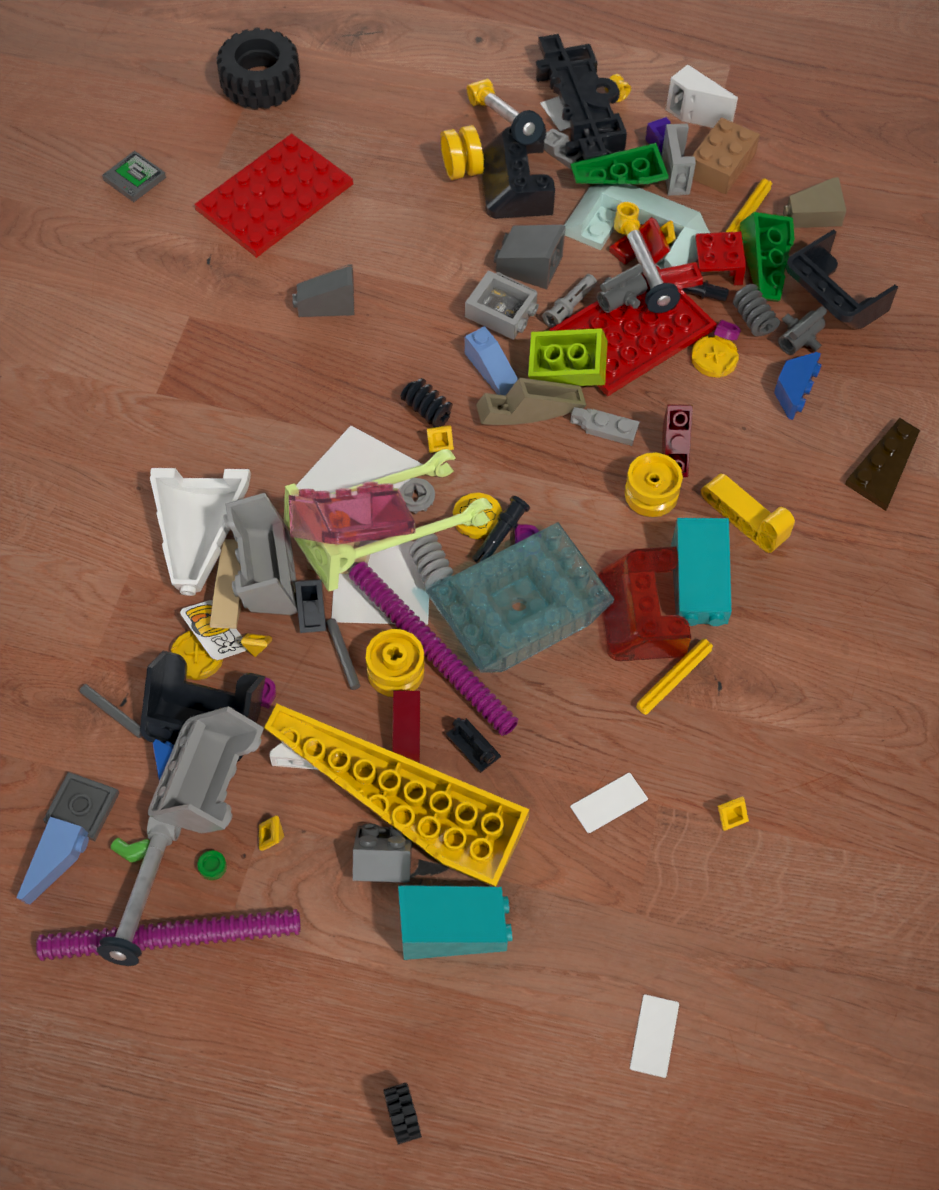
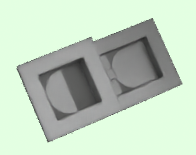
[544,128,582,169]

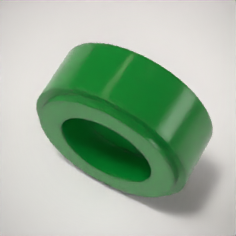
[197,850,227,880]

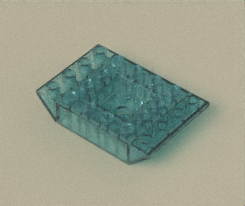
[426,522,614,673]

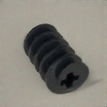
[400,378,453,428]

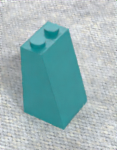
[671,518,732,626]
[398,886,512,960]

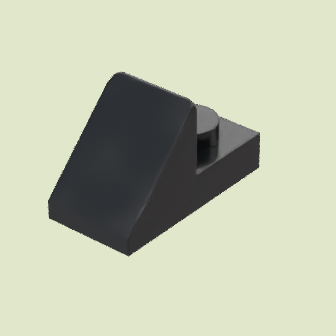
[295,579,327,633]

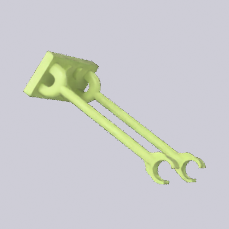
[284,449,493,592]

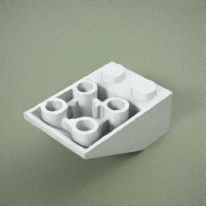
[666,65,738,128]

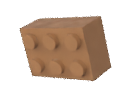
[692,117,760,194]

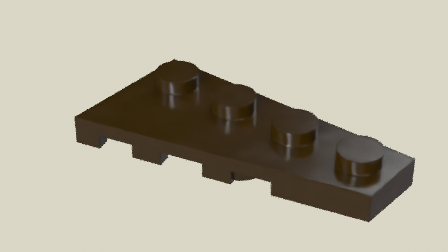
[845,418,920,511]

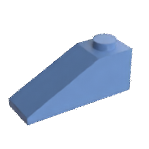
[465,326,518,396]
[16,817,89,905]

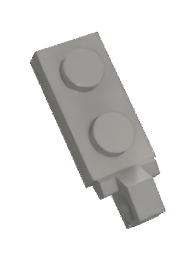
[570,407,639,446]

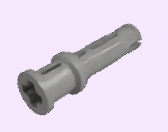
[542,274,597,328]

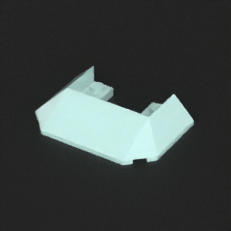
[564,184,710,269]

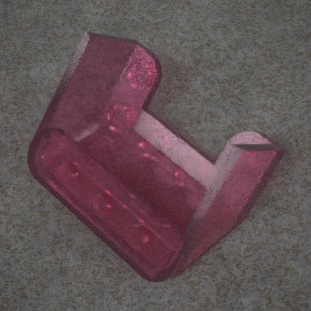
[289,481,416,544]

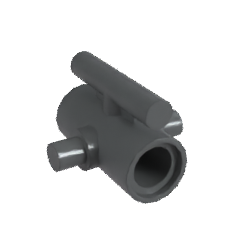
[597,264,648,313]
[778,306,827,355]

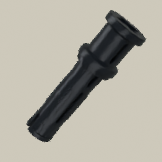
[472,495,530,567]

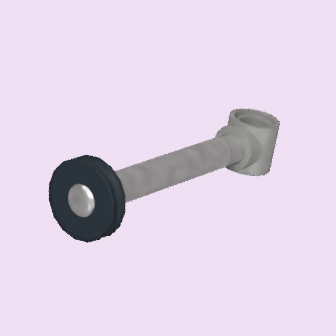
[97,817,182,966]

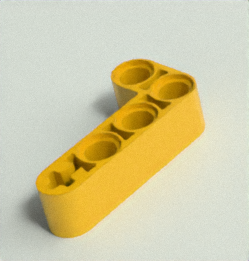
[701,473,795,553]

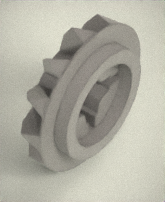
[395,478,435,514]

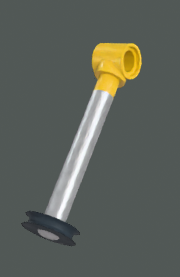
[466,78,544,145]
[614,202,680,313]

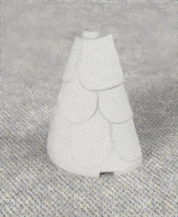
[150,468,251,596]

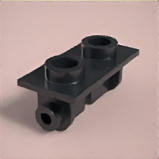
[446,717,501,773]

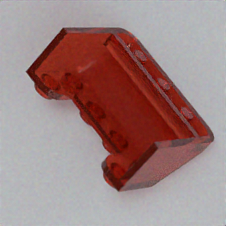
[597,546,691,661]

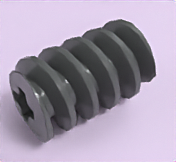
[733,284,780,337]

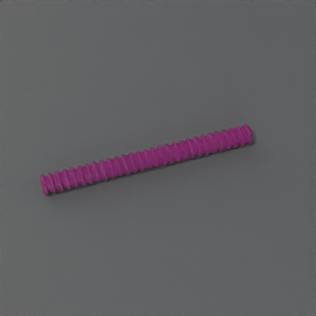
[349,561,518,736]
[36,909,301,961]

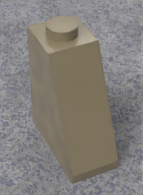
[783,177,846,228]

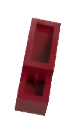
[393,690,421,763]

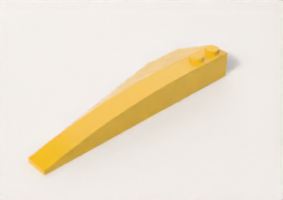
[265,704,529,887]

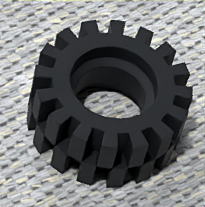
[383,1082,422,1145]

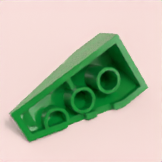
[570,143,669,184]
[740,212,795,302]

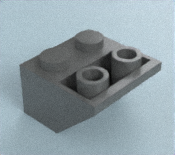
[353,823,412,883]

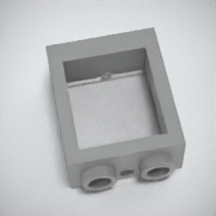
[465,270,539,340]

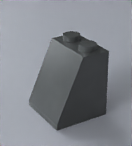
[494,225,566,289]

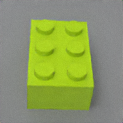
[528,329,607,386]

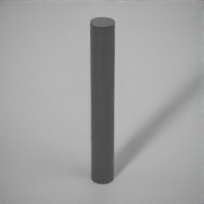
[326,618,361,690]
[80,684,142,738]

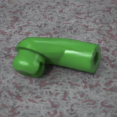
[111,838,150,862]

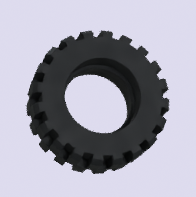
[217,28,301,110]

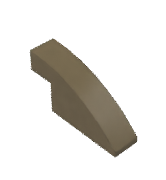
[476,378,586,425]

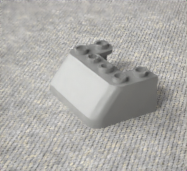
[223,493,298,615]
[148,707,264,833]

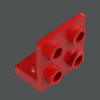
[695,232,746,285]

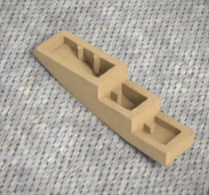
[210,539,242,629]

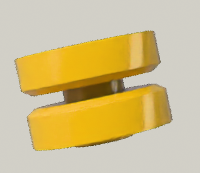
[440,125,484,180]
[624,453,683,517]
[366,629,425,697]

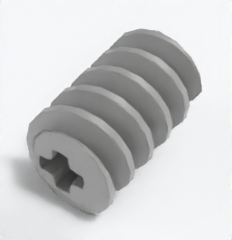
[409,534,456,592]

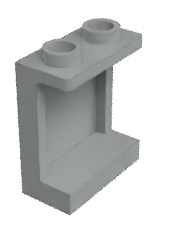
[661,124,696,196]

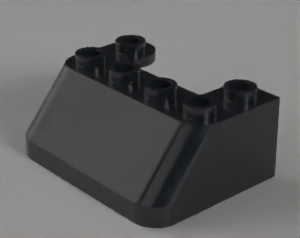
[481,124,555,219]
[786,229,898,329]
[140,650,266,762]

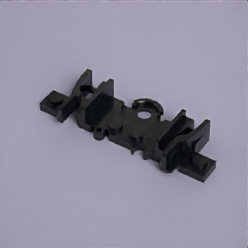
[536,34,627,160]

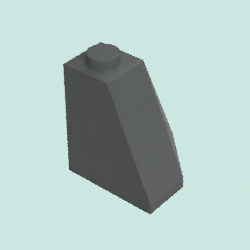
[293,264,354,317]

